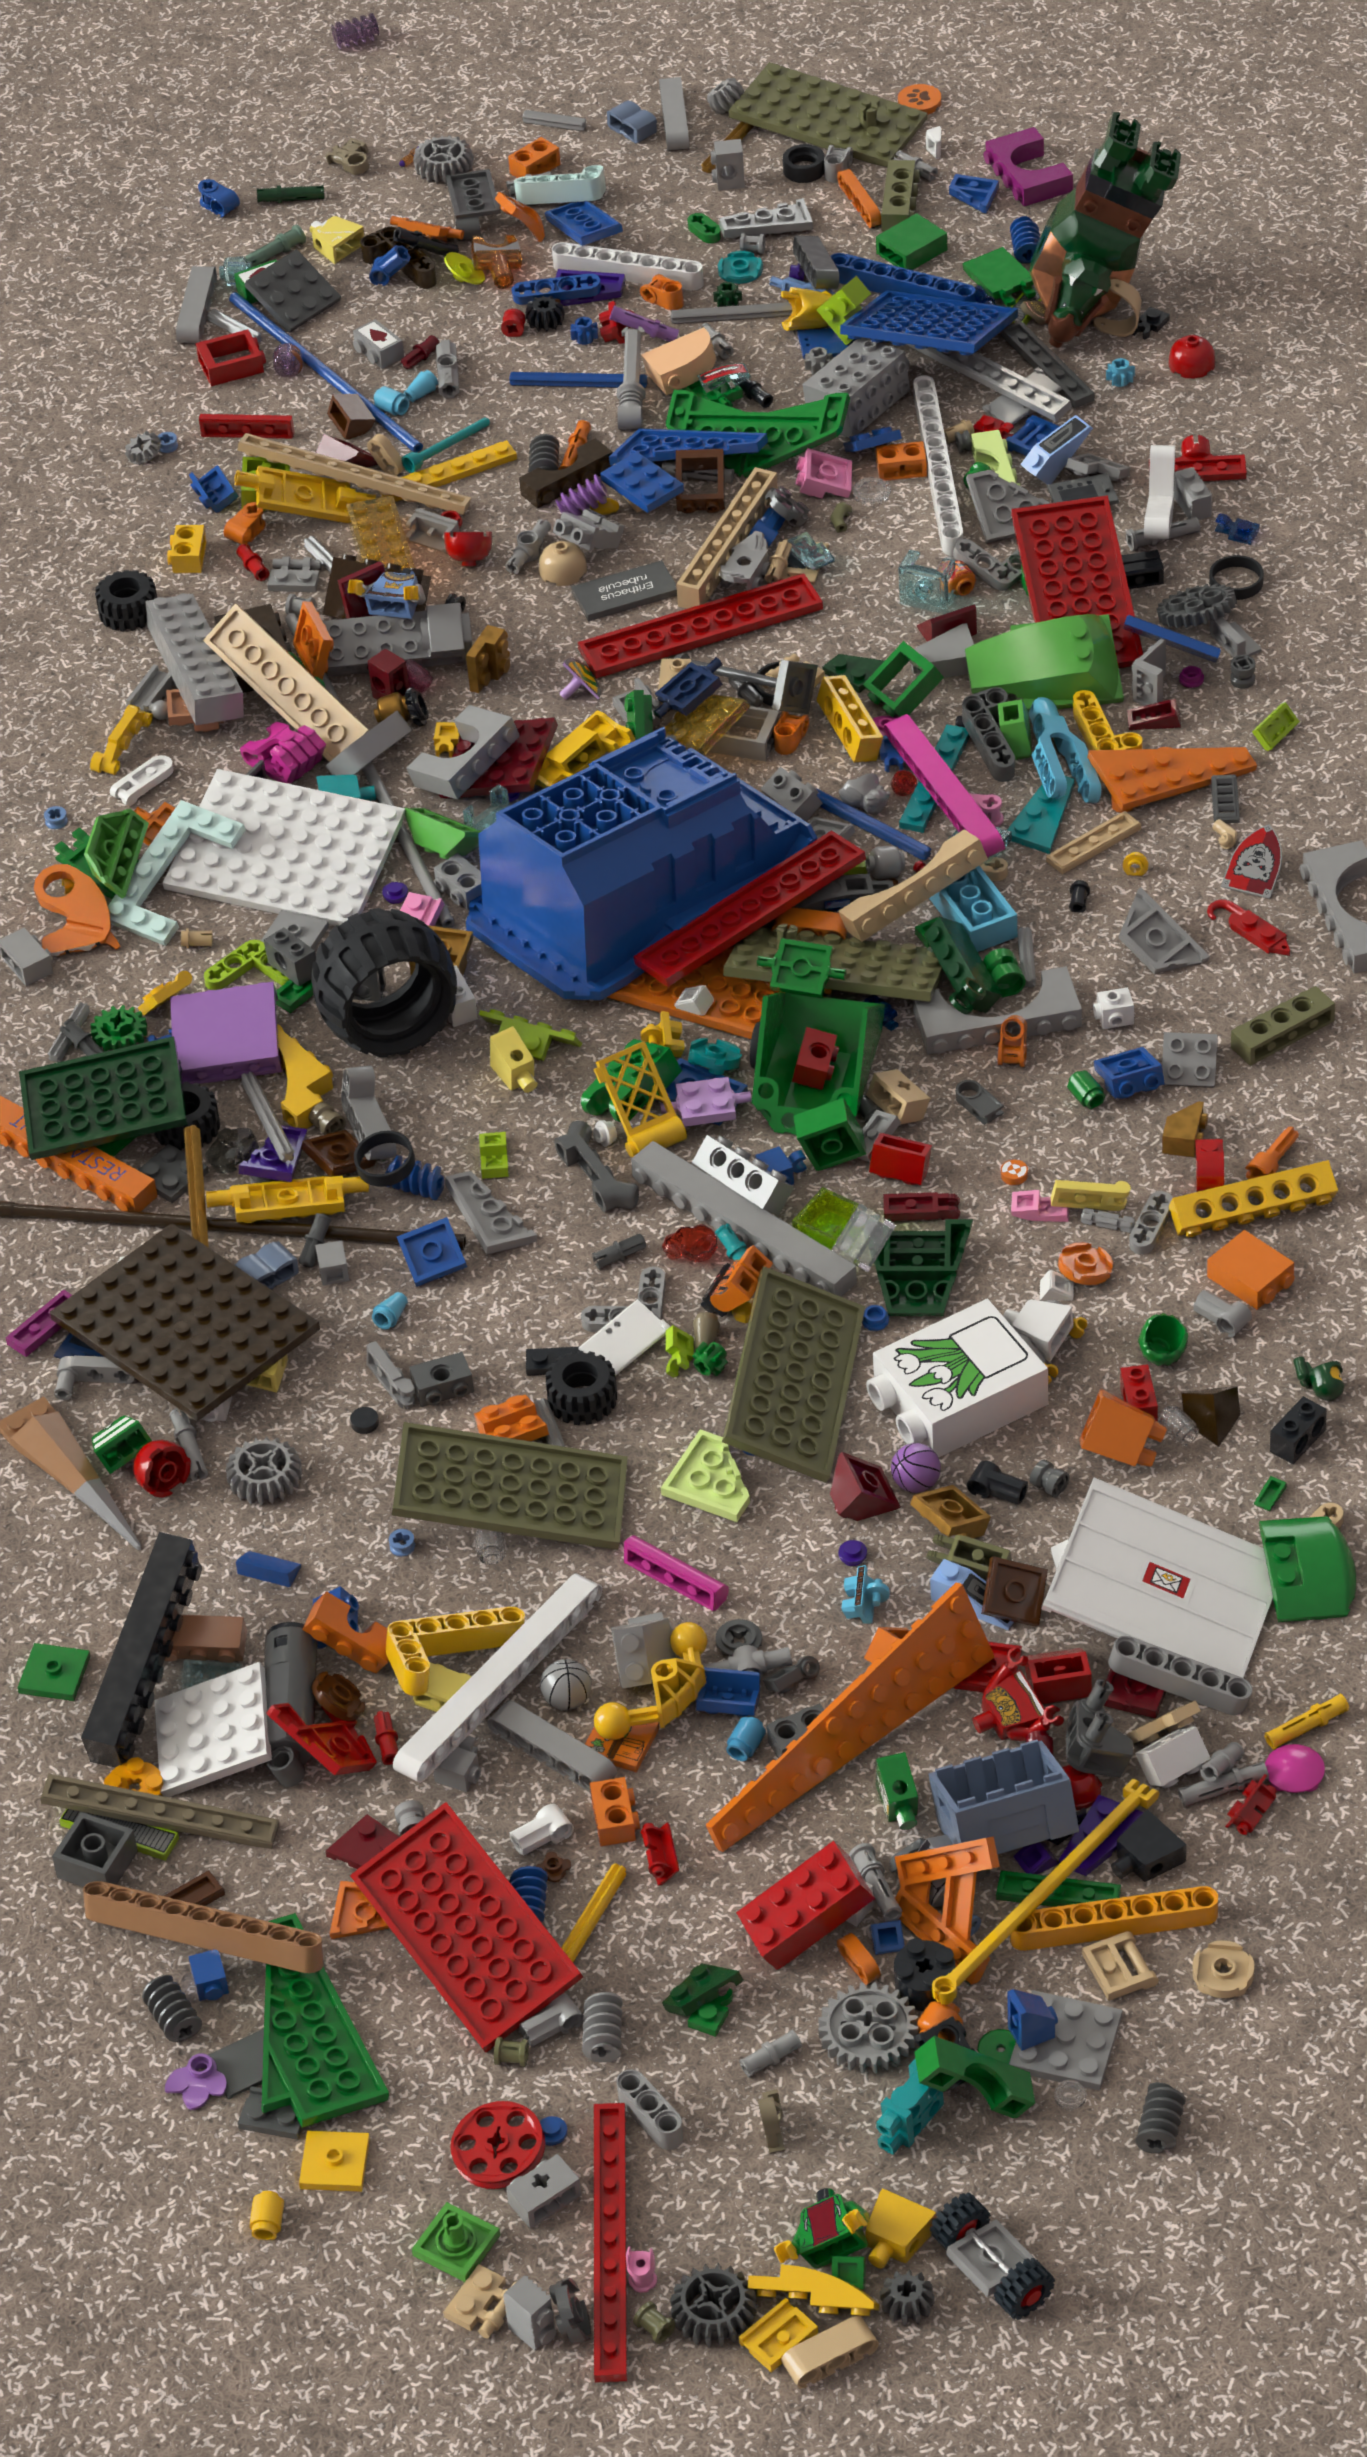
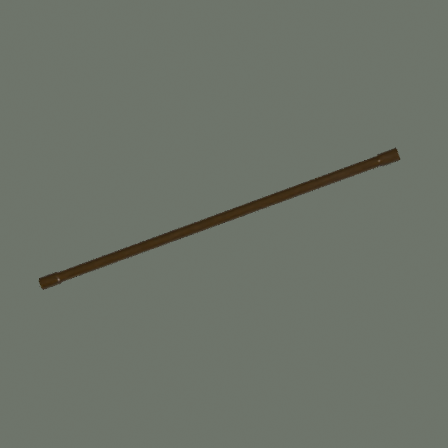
[0,1201,466,1250]

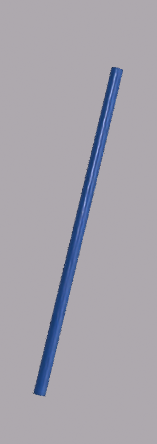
[229,292,423,452]

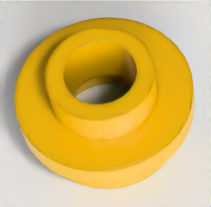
[1123,852,1149,876]

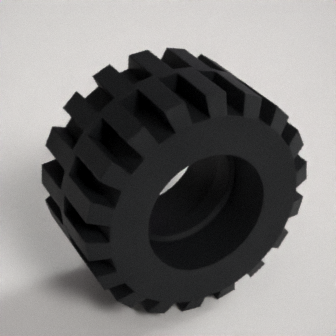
[95,570,157,631]
[154,1082,220,1151]
[546,1351,617,1425]

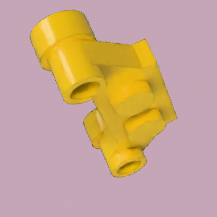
[90,704,153,775]

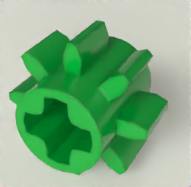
[692,1342,728,1376]

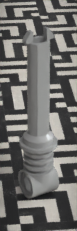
[616,327,646,430]

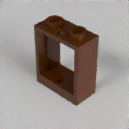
[676,449,725,514]

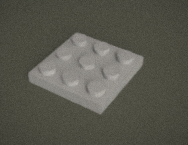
[1009,1990,1123,2091]

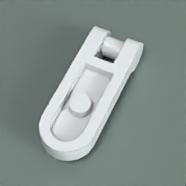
[110,755,173,807]

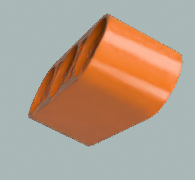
[772,907,847,939]

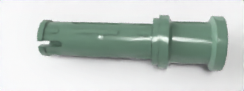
[241,224,306,269]

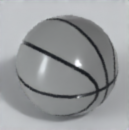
[540,1659,592,1711]

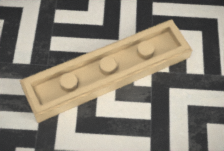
[1046,811,1141,875]

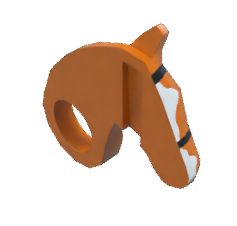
[34,864,120,957]

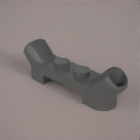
[554,1121,639,1212]

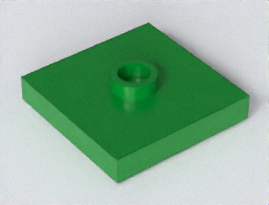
[17,1643,91,1701]

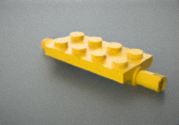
[234,466,376,523]
[205,1176,369,1223]

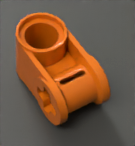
[640,274,684,310]
[224,502,266,546]
[774,711,809,755]
[997,1015,1027,1067]

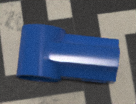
[369,245,411,286]
[747,507,785,548]

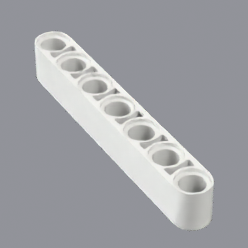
[552,242,704,290]

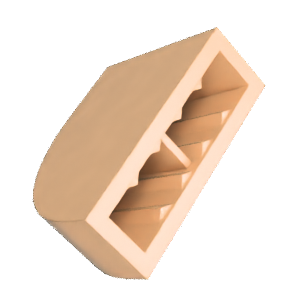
[641,327,716,395]

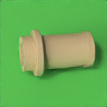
[944,419,974,444]
[181,928,213,949]

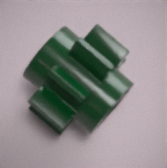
[713,282,742,307]

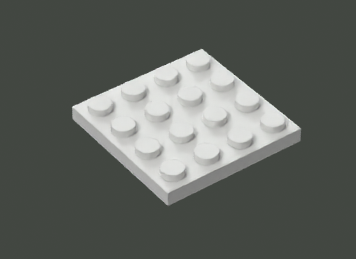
[155,1662,272,1797]

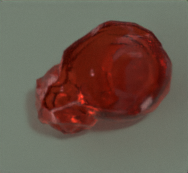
[662,1224,718,1263]

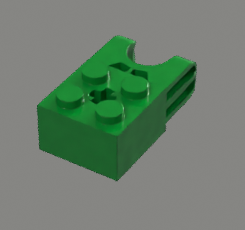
[581,1039,682,1122]

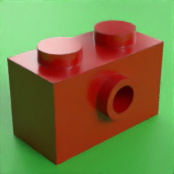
[869,1133,932,1185]

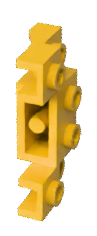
[535,710,636,788]

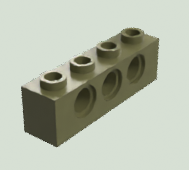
[881,160,920,232]
[1231,986,1335,1066]

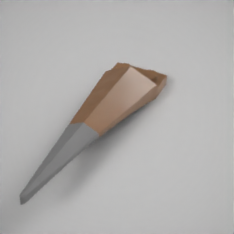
[0,1396,141,1550]

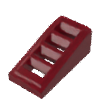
[1127,698,1181,730]

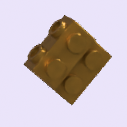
[466,625,510,694]
[409,925,474,976]
[910,1485,991,1538]

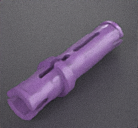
[609,305,679,342]

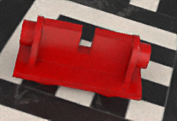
[1225,1774,1277,1835]
[640,1822,680,1886]

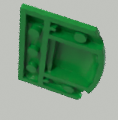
[1259,1516,1356,1622]

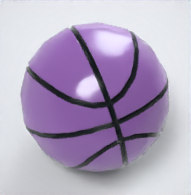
[891,1443,941,1493]

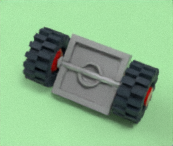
[930,2193,1055,2320]

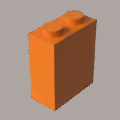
[1207,1230,1295,1310]

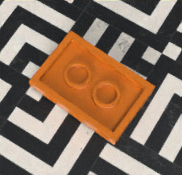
[293,601,334,680]

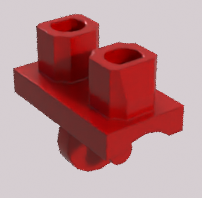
[599,301,634,344]

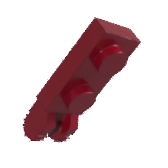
[883,1192,960,1221]

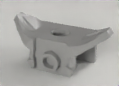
[719,531,771,590]

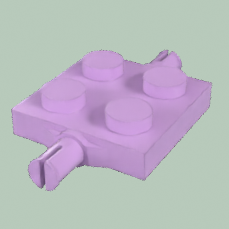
[660,1077,752,1127]

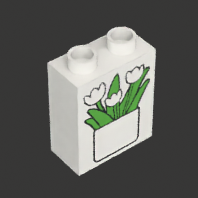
[866,1298,1049,1457]

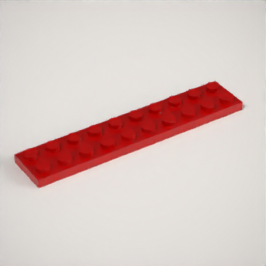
[578,573,823,679]
[634,830,866,987]

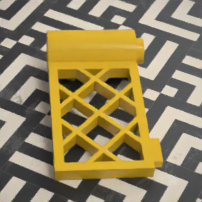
[593,1041,687,1158]

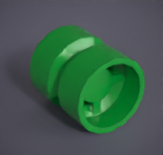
[983,948,1026,998]

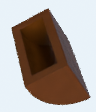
[327,394,376,439]

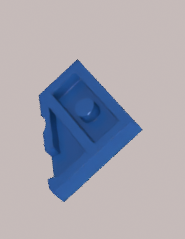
[949,174,999,213]

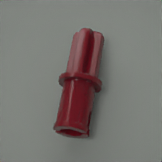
[401,335,440,369]

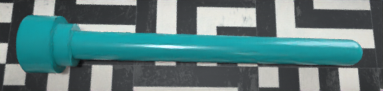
[402,417,490,473]

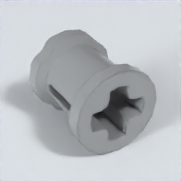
[740,233,766,255]
[285,593,316,615]

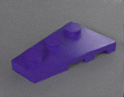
[556,269,626,306]
[1059,1795,1144,1876]

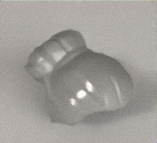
[839,773,890,815]

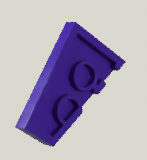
[239,1125,307,1182]

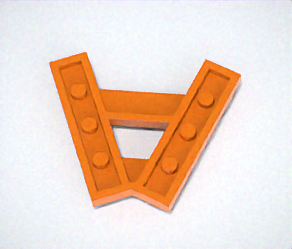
[895,1836,1000,1985]

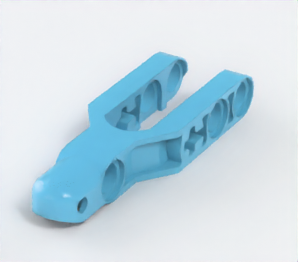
[1029,697,1101,804]

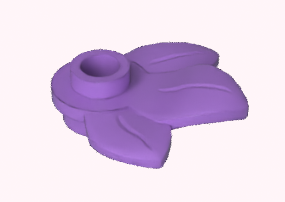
[165,2053,227,2110]

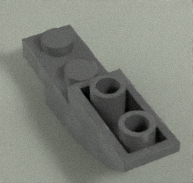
[793,874,894,913]

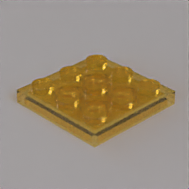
[665,694,750,756]

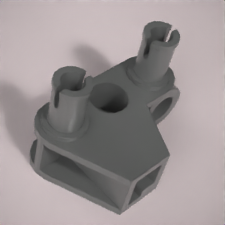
[1066,1679,1133,1778]

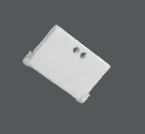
[578,1299,670,1376]

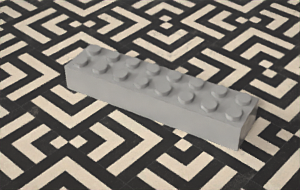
[146,593,244,725]

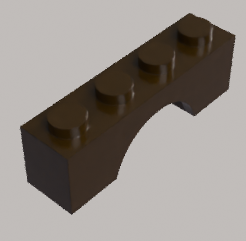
[519,438,613,509]

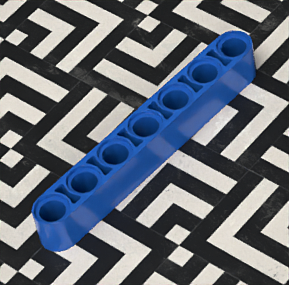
[830,253,976,302]

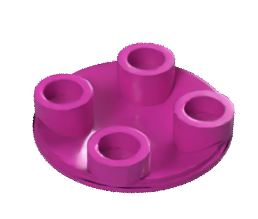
[1265,1744,1325,1793]

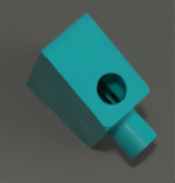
[316,774,376,801]

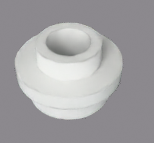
[593,1120,617,1147]

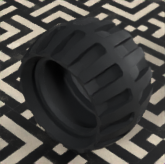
[312,908,457,1057]

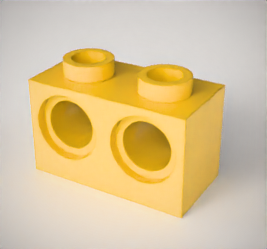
[167,525,207,573]

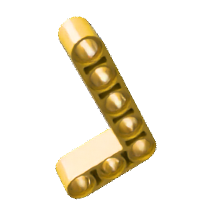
[386,1607,525,1696]

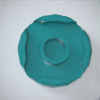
[717,251,763,284]

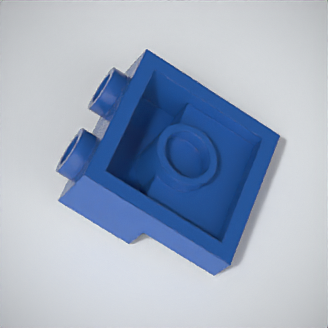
[1093,1047,1165,1099]

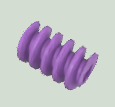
[555,474,609,516]

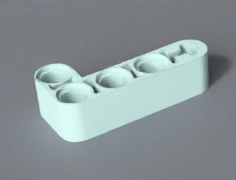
[514,165,606,205]

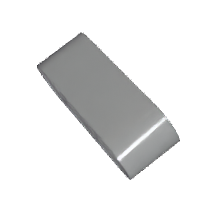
[616,2069,683,2150]

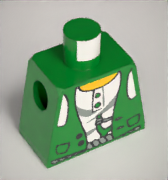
[876,1752,918,1830]

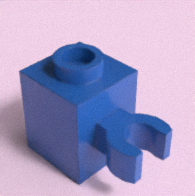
[755,1146,807,1185]

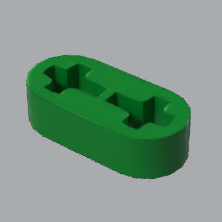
[687,213,721,244]

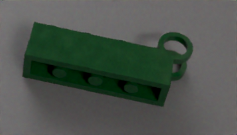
[924,916,1002,1014]

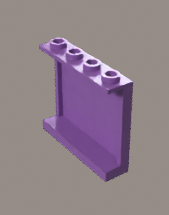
[170,982,282,1084]

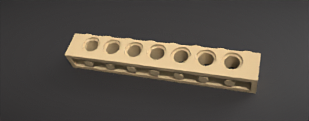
[676,467,778,609]

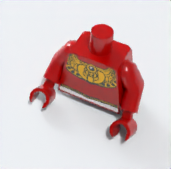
[972,1647,1064,1741]

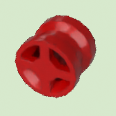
[501,308,526,337]

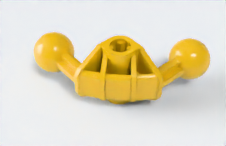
[594,1622,707,1740]

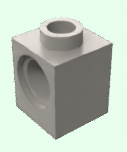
[315,1240,349,1286]

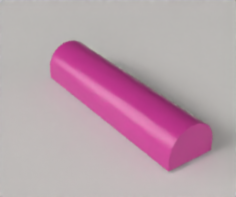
[624,1535,729,1611]

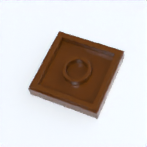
[301,1130,376,1177]
[981,1556,1048,1627]

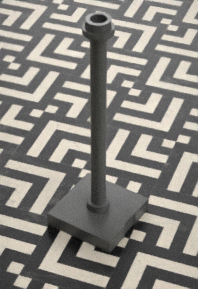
[674,653,818,714]

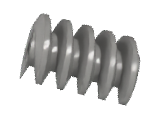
[582,1992,623,2062]

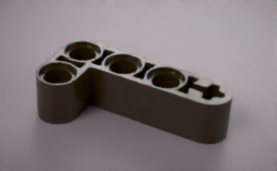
[360,226,437,289]

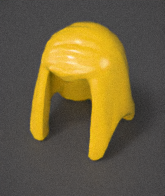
[781,287,832,331]

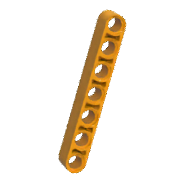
[1010,1886,1218,1951]

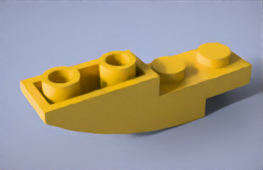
[748,2264,880,2316]

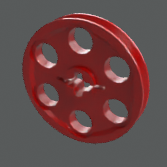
[450,2101,545,2189]

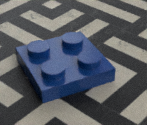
[843,426,902,452]
[397,1217,467,1287]

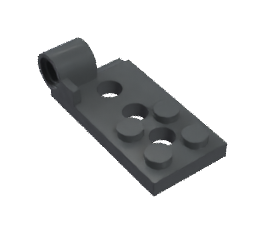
[446,169,501,241]

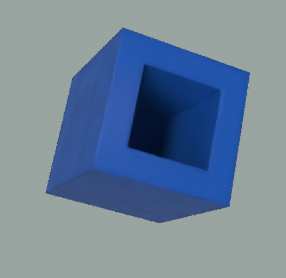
[188,1949,229,2001]

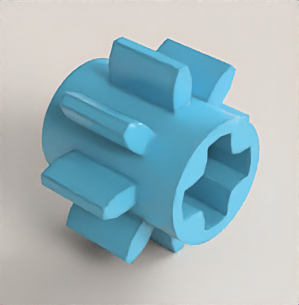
[1106,358,1135,387]

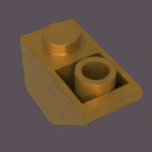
[1162,1101,1208,1158]

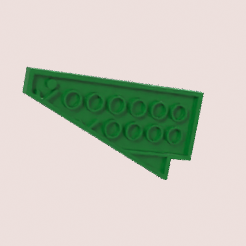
[261,1913,389,2128]

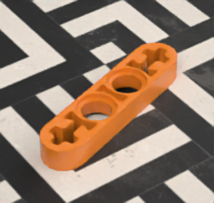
[837,169,882,228]

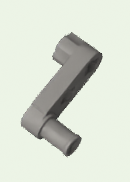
[54,1356,134,1400]

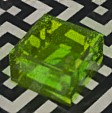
[792,1187,868,1257]

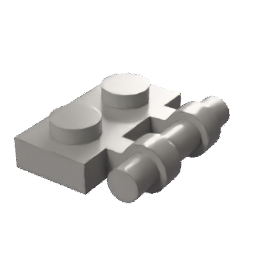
[268,556,322,592]

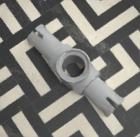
[505,519,551,574]
[703,1645,792,1679]

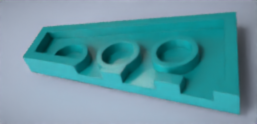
[1005,776,1075,854]

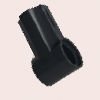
[966,1460,1028,1505]

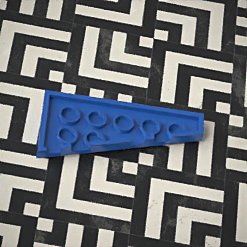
[609,428,768,465]

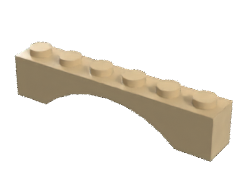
[838,829,988,942]

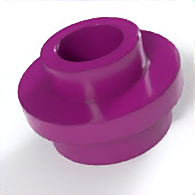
[1179,666,1204,688]

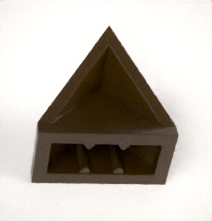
[1181,1386,1240,1447]

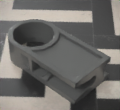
[956,1080,1004,1125]

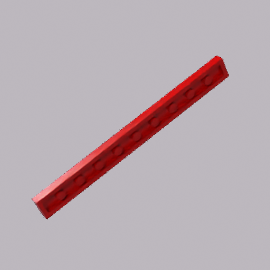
[594,2103,627,2383]

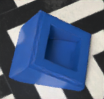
[869,1920,905,1955]

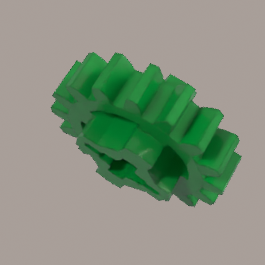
[90,1005,148,1052]

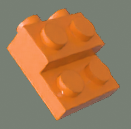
[474,1394,549,1441]

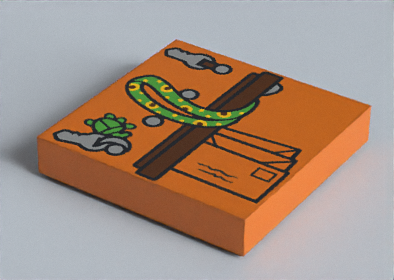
[585,1722,660,1773]

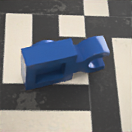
[880,736,904,772]

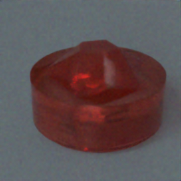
[890,770,917,796]

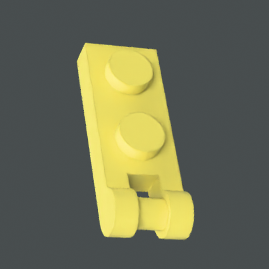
[1050,1180,1131,1211]

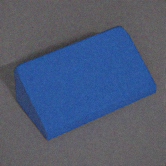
[236,1551,301,1587]

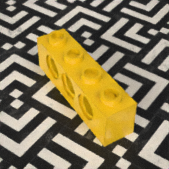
[816,675,883,763]

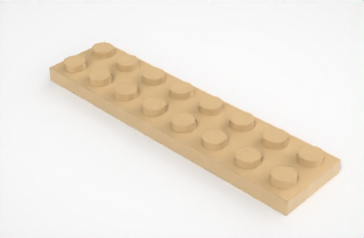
[203,603,370,762]

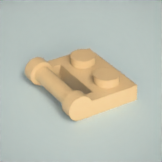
[1082,1931,1159,2001]

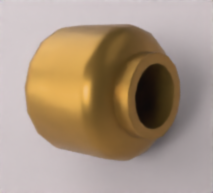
[374,692,410,723]

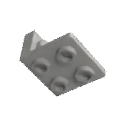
[1132,638,1166,706]
[1162,1032,1218,1087]

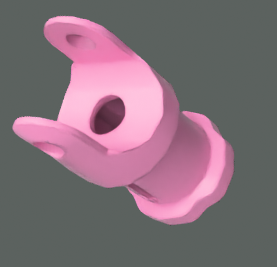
[626,2246,657,2293]

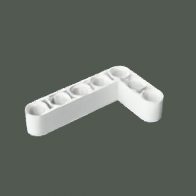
[1144,445,1175,539]

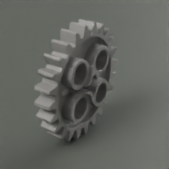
[818,1982,919,2073]

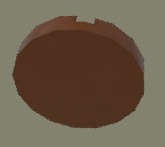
[311,1671,366,1721]

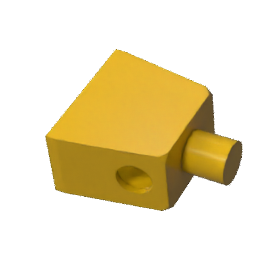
[865,2188,936,2269]

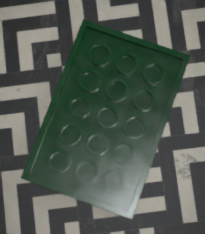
[19,1036,188,1160]

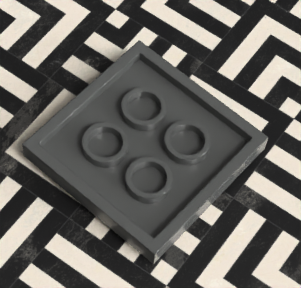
[245,249,341,333]

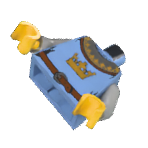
[348,568,426,619]

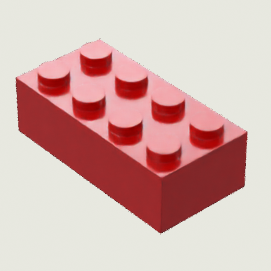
[736,1840,875,1970]

